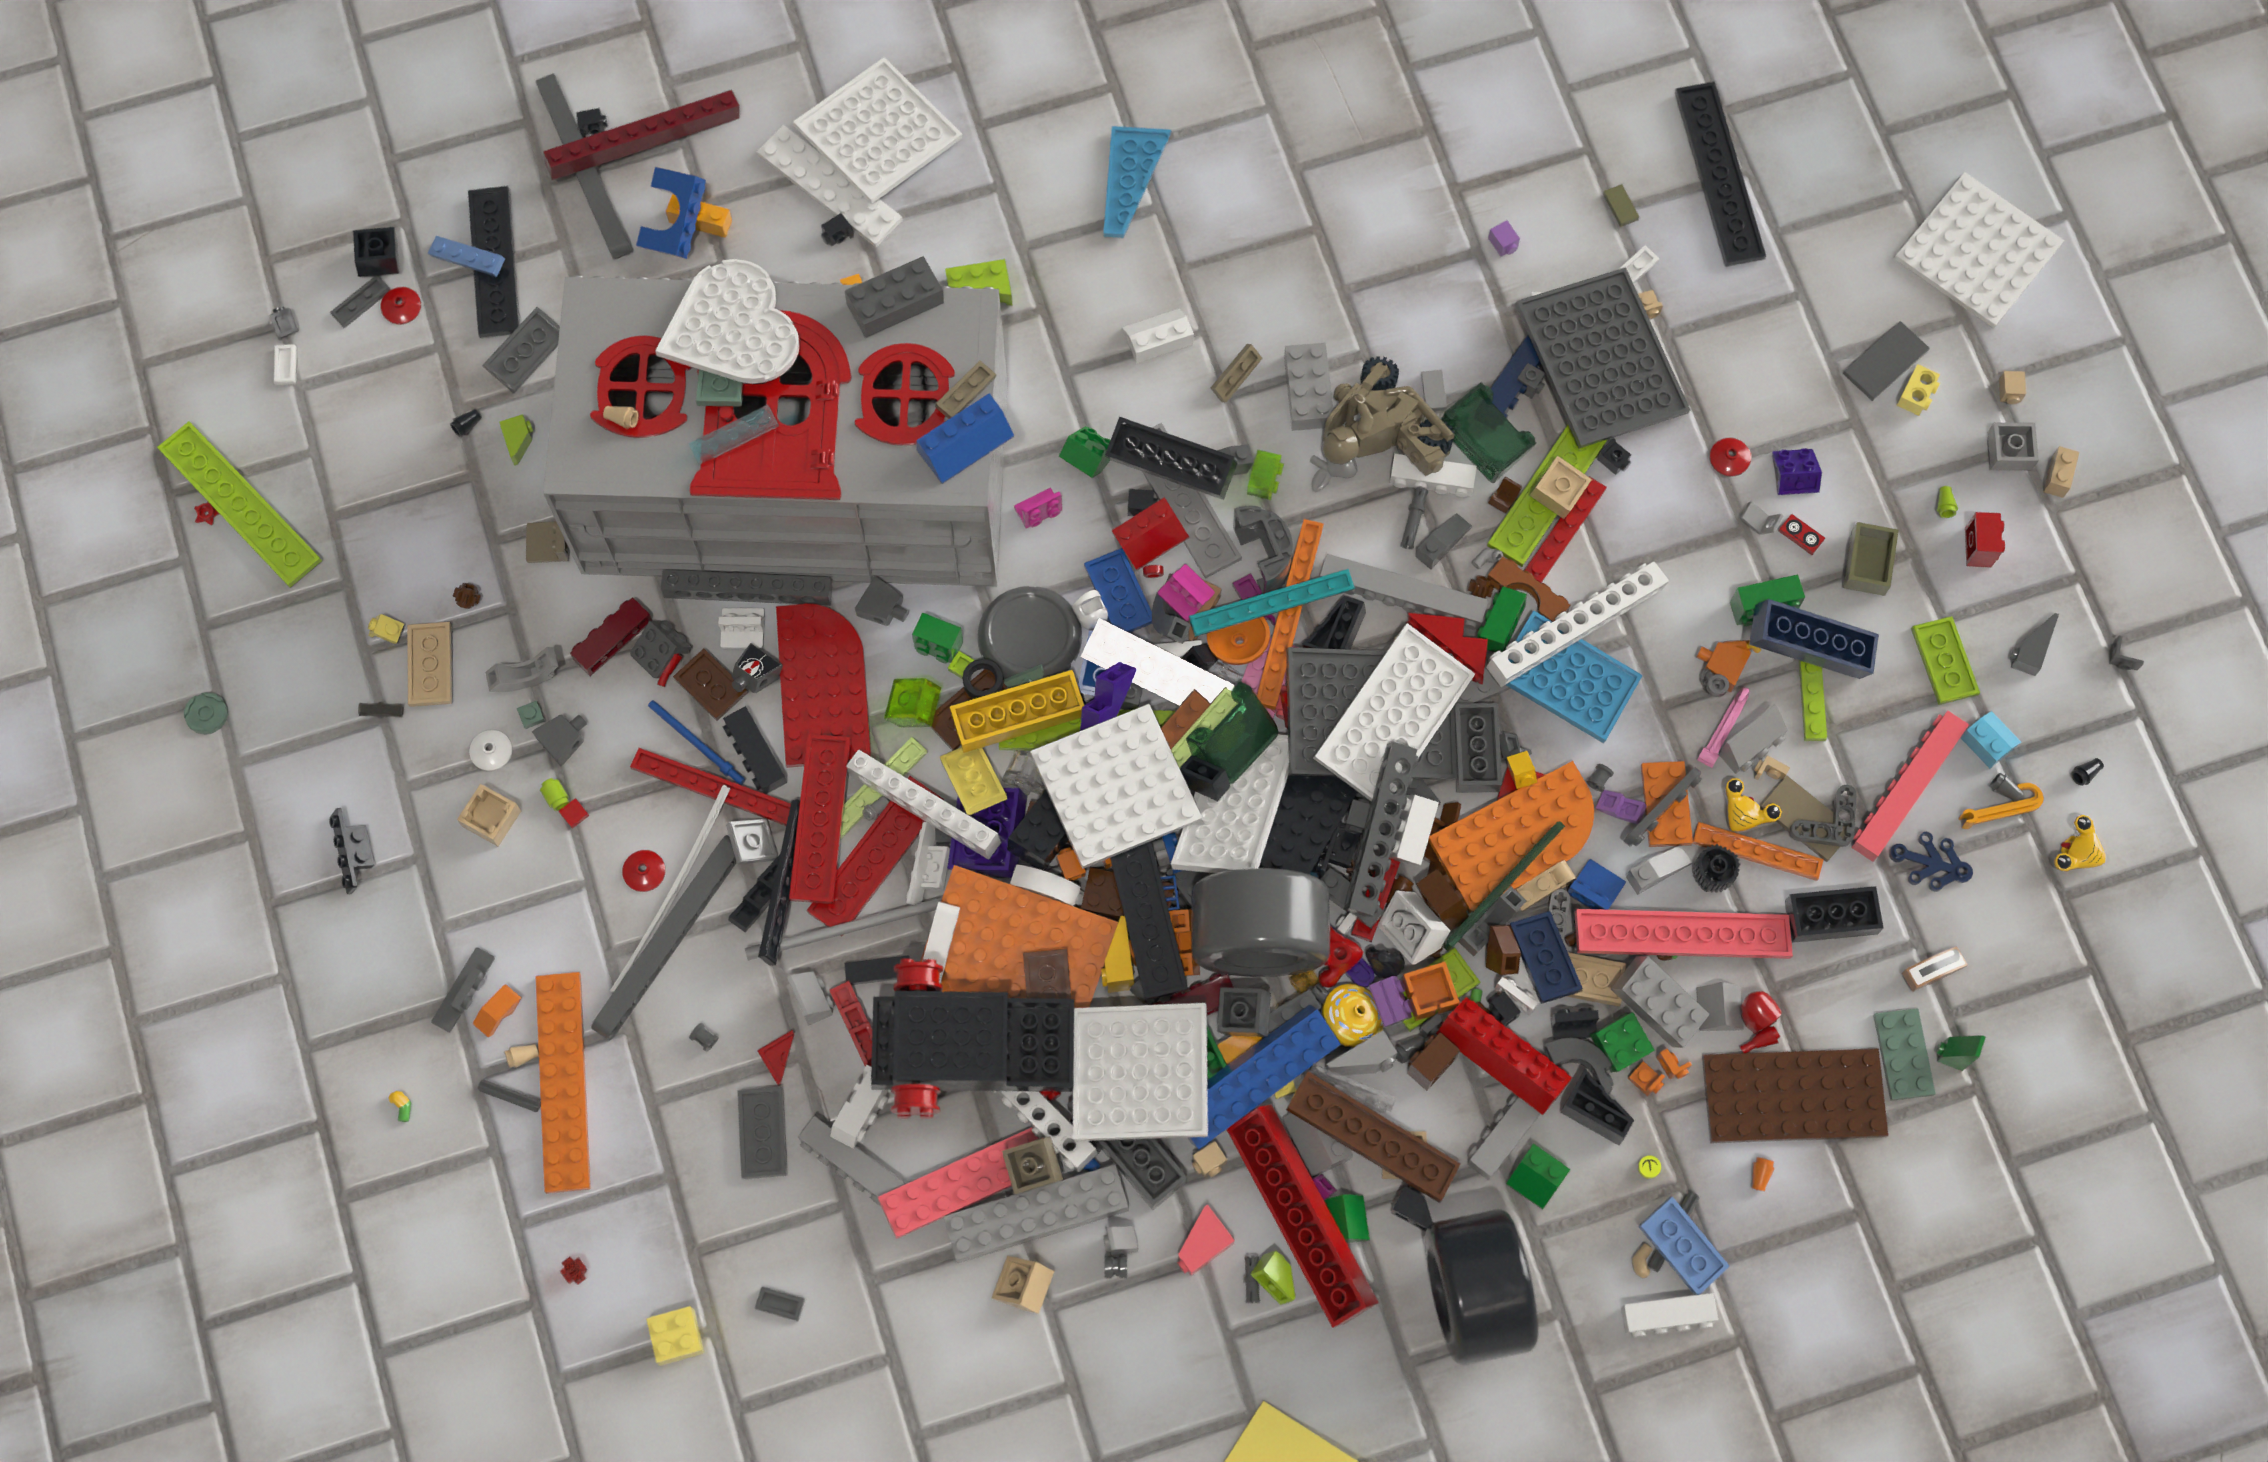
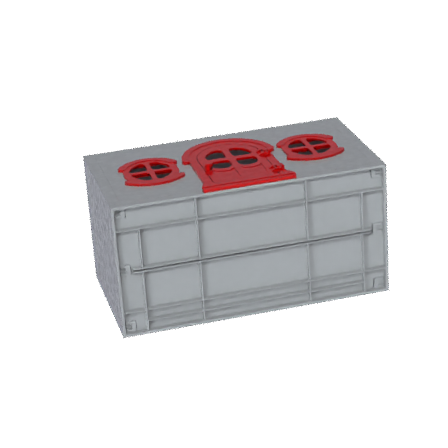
[543,275,1007,587]

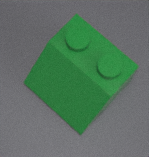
[1506,1143,1571,1210]

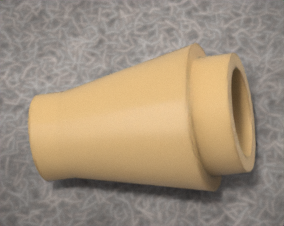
[603,406,638,429]
[504,1044,539,1068]

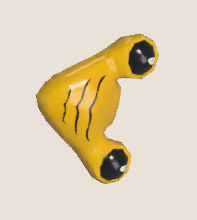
[1725,778,1782,832]
[2054,815,2106,872]

